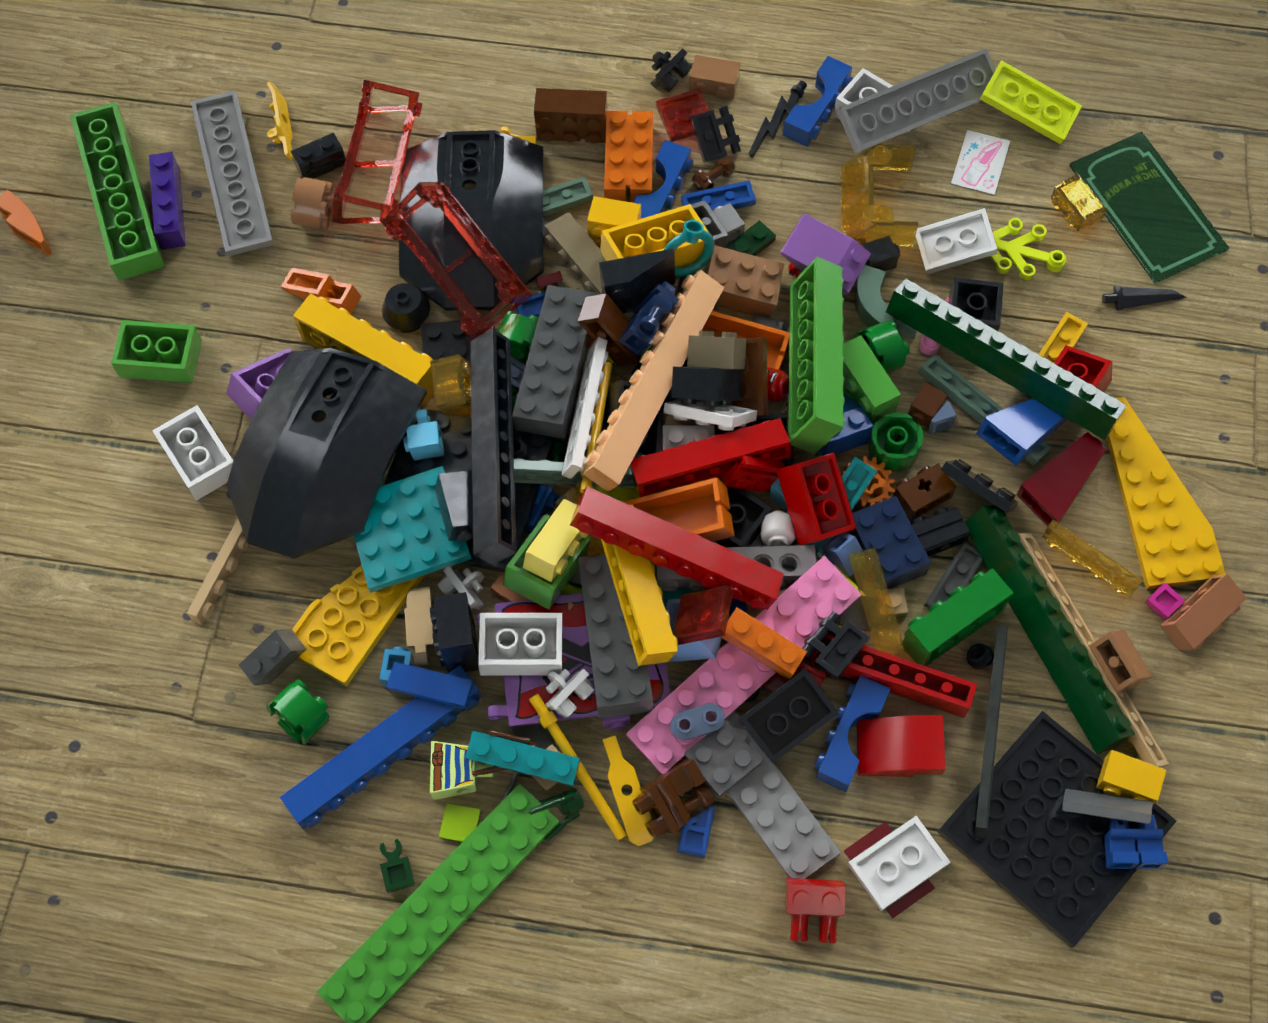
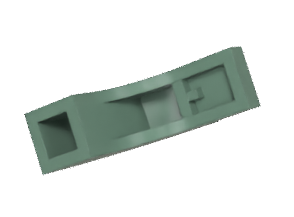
[855,265,917,339]

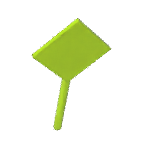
[439,803,481,842]

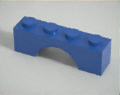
[783,56,853,147]
[633,140,693,219]
[814,675,891,792]

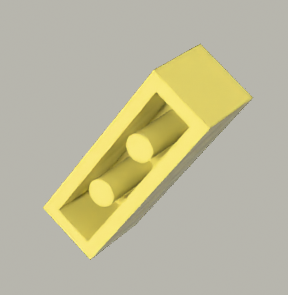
[523,499,589,582]

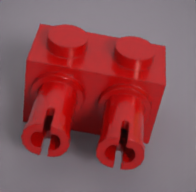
[785,878,846,943]

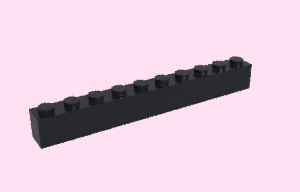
[471,328,517,565]

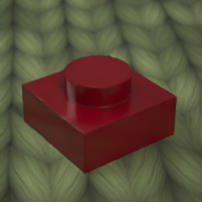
[535,271,563,291]

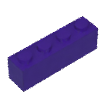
[149,152,186,250]

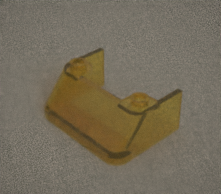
[840,144,918,247]

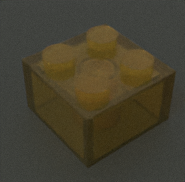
[430,355,472,417]

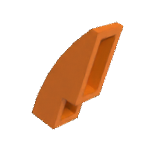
[0,190,52,256]
[280,268,361,314]

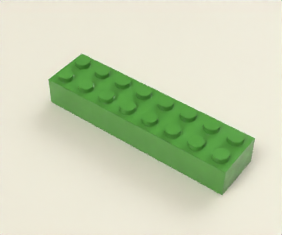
[70,102,165,281]
[788,257,845,454]

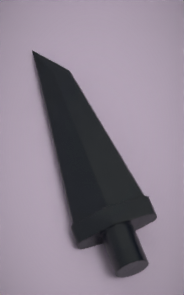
[1102,286,1187,310]

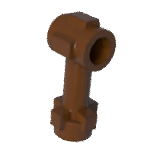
[692,157,735,191]

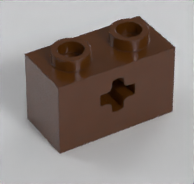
[893,463,956,522]

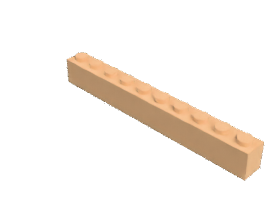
[583,270,724,491]

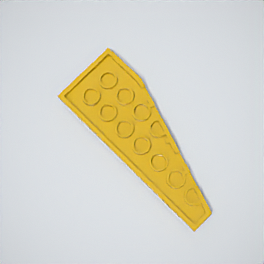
[1106,397,1226,590]
[292,565,425,687]

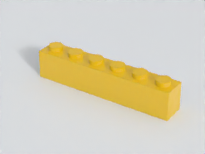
[601,505,678,666]

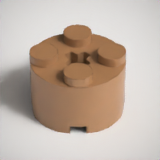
[291,177,335,229]

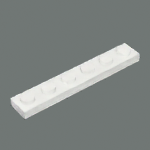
[562,337,608,479]

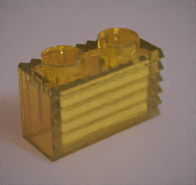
[1051,174,1107,232]

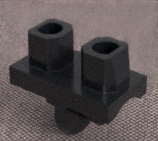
[650,48,692,92]

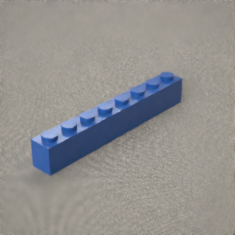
[279,665,482,830]

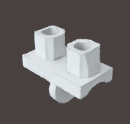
[438,566,485,610]
[545,669,595,718]

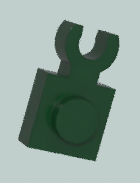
[380,839,415,893]

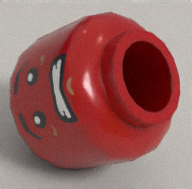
[767,367,789,402]

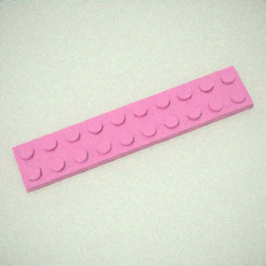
[626,556,862,775]

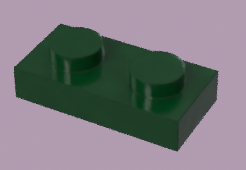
[725,220,776,256]

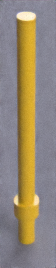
[580,362,612,494]
[529,694,627,841]

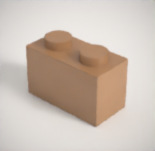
[689,55,740,99]
[1089,630,1153,692]

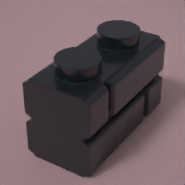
[291,132,347,179]
[911,507,970,557]

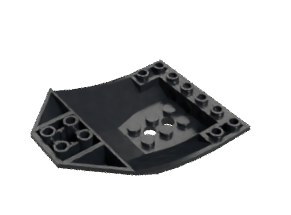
[399,130,544,311]
[226,348,427,559]

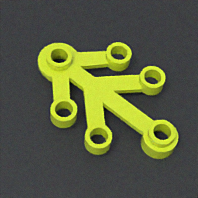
[990,218,1066,280]

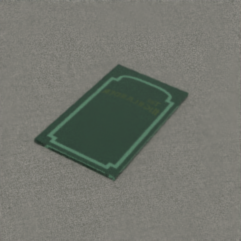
[1069,131,1229,284]

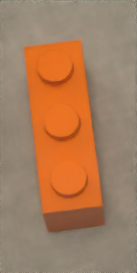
[720,607,807,680]

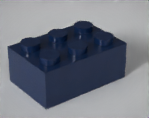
[848,496,931,590]

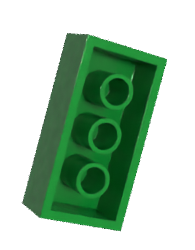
[901,568,1013,666]

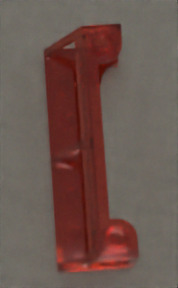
[332,79,423,224]
[381,182,532,337]

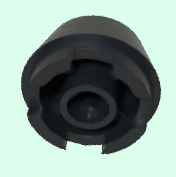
[382,283,430,333]

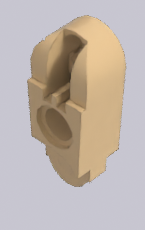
[404,586,435,666]

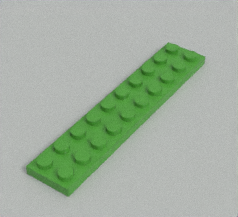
[317,783,560,1023]

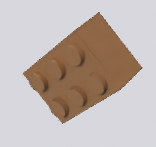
[705,245,784,318]

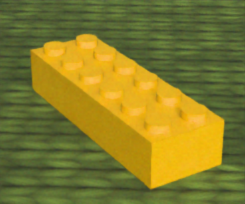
[293,293,440,408]

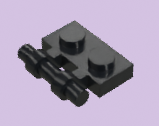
[690,106,741,163]
[802,612,870,680]

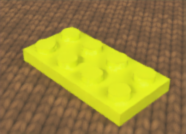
[980,60,1082,145]

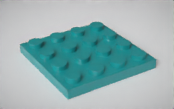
[354,466,472,593]

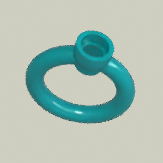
[664,220,715,278]

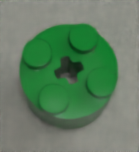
[497,311,539,365]
[853,320,910,374]
[868,412,923,472]
[266,679,330,745]

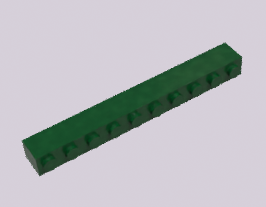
[885,279,1127,440]
[965,505,1135,754]

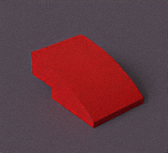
[857,715,945,777]

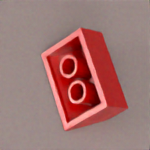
[776,453,856,545]

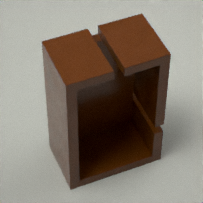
[534,88,608,144]

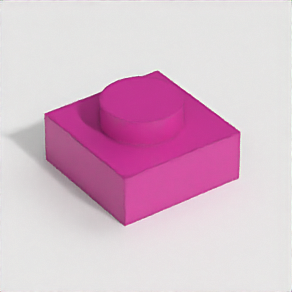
[1145,583,1185,621]

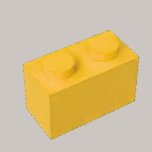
[1096,750,1167,805]

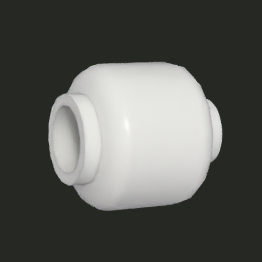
[761,510,795,546]

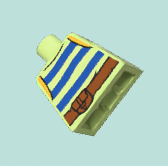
[430,741,493,800]

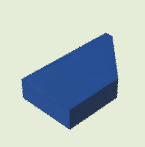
[678,805,715,858]

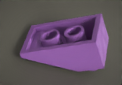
[780,214,871,295]
[226,347,292,420]

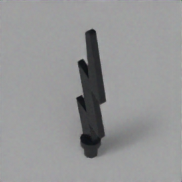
[749,80,807,158]

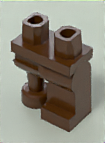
[632,758,715,838]

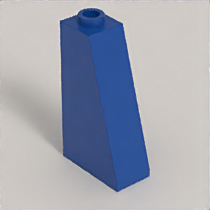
[976,399,1067,466]

